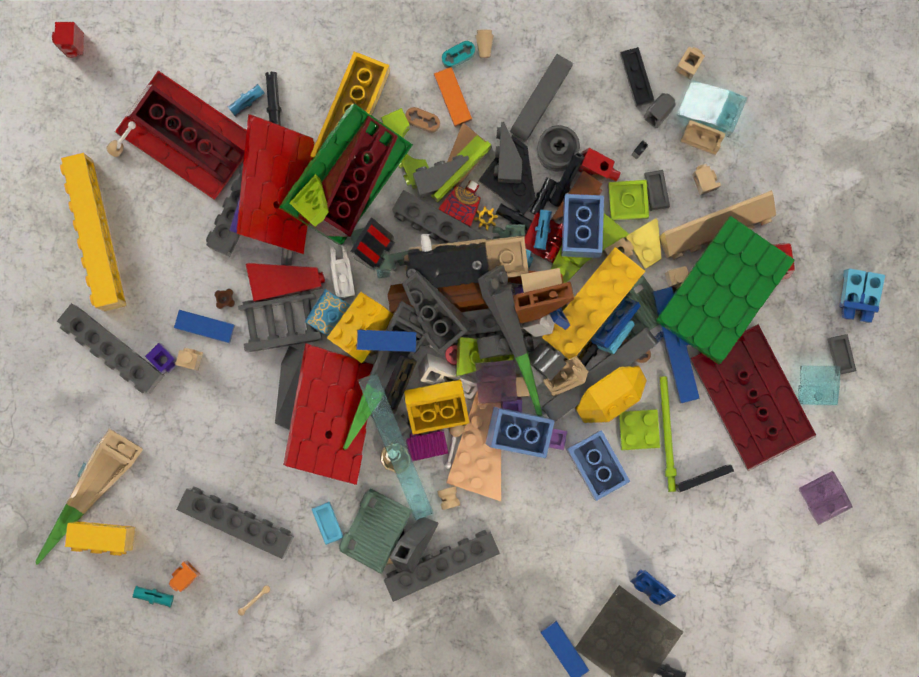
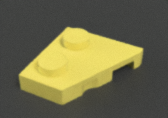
[624,218,661,270]

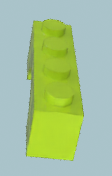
[381,108,429,189]

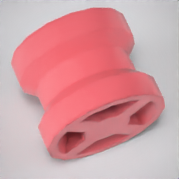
[445,345,457,365]

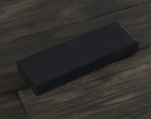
[620,47,654,107]
[378,355,417,414]
[676,464,734,492]

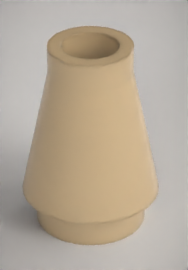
[475,29,494,58]

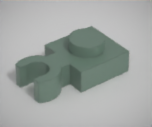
[492,225,525,239]

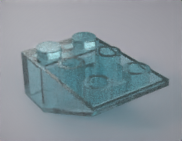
[677,81,747,138]

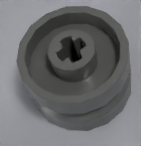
[537,125,580,172]

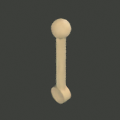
[238,585,270,616]

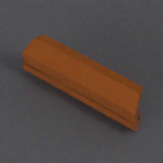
[388,283,489,314]

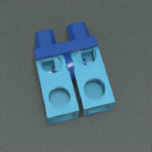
[839,268,885,323]

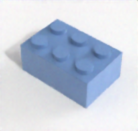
[562,194,604,258]
[485,407,555,458]
[566,430,630,501]

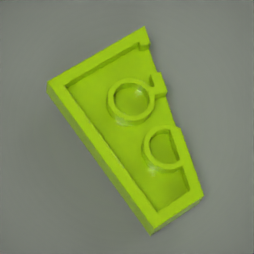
[290,174,329,227]

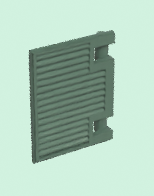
[620,275,659,346]
[339,488,413,574]

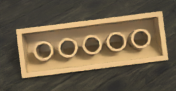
[660,190,776,260]

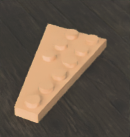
[446,374,501,501]

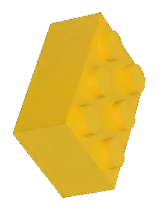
[327,292,393,363]
[404,380,470,434]
[65,521,135,556]

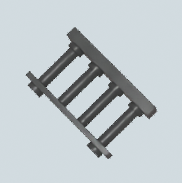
[238,291,323,353]

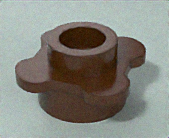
[214,289,235,309]

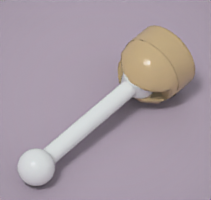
[106,121,136,157]
[444,425,465,469]

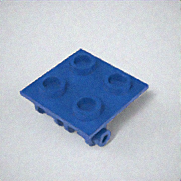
[630,569,676,606]

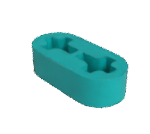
[442,41,475,68]

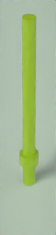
[660,376,677,492]

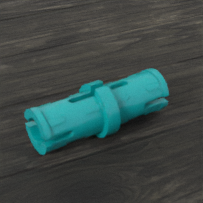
[132,586,174,608]

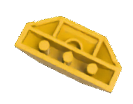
[575,365,647,423]

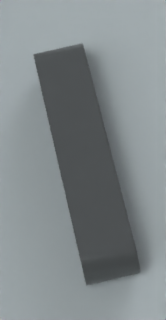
[510,54,574,141]

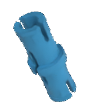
[227,84,265,116]
[534,210,552,250]

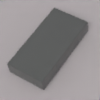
[644,170,670,211]
[827,334,857,376]

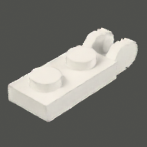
[330,244,356,299]

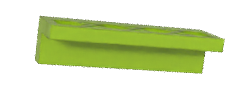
[430,135,491,203]

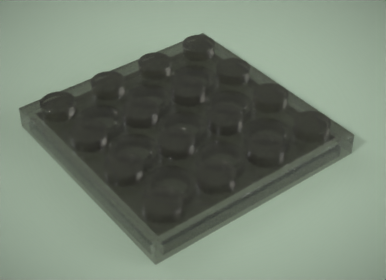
[575,585,683,677]

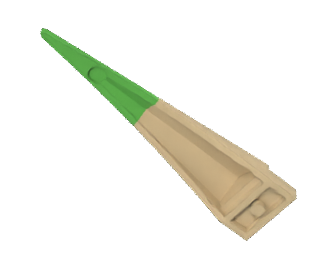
[35,428,143,565]

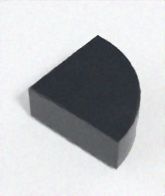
[632,140,648,159]

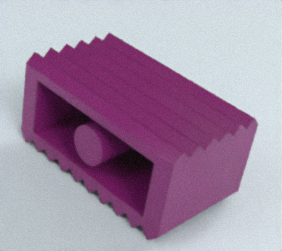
[406,429,449,462]

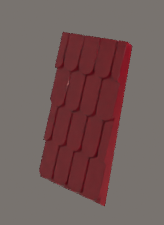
[691,324,816,471]

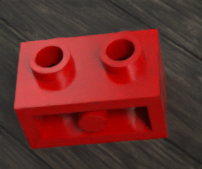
[52,22,84,58]

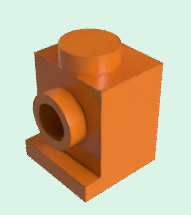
[169,560,200,592]

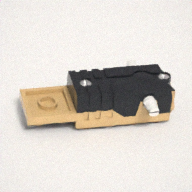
[404,234,529,289]

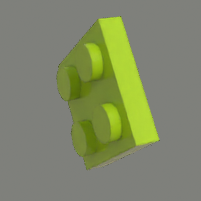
[608,180,649,221]
[619,409,660,450]

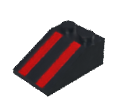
[350,217,395,271]

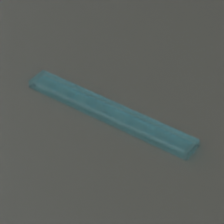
[358,373,433,520]

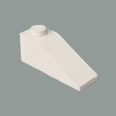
[418,353,480,399]

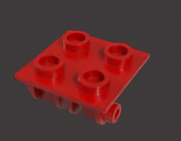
[525,212,563,264]

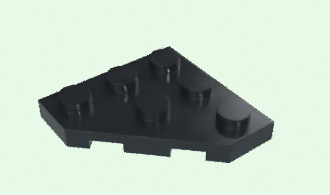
[478,135,536,215]

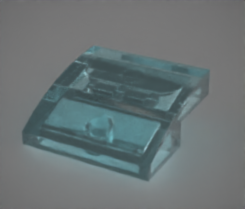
[798,366,840,405]

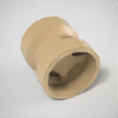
[437,486,461,510]

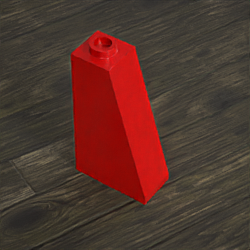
[246,263,325,303]

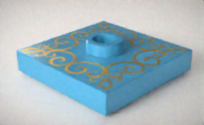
[305,289,350,336]

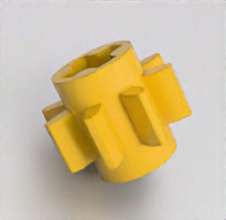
[474,206,498,231]

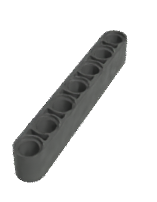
[541,327,658,422]

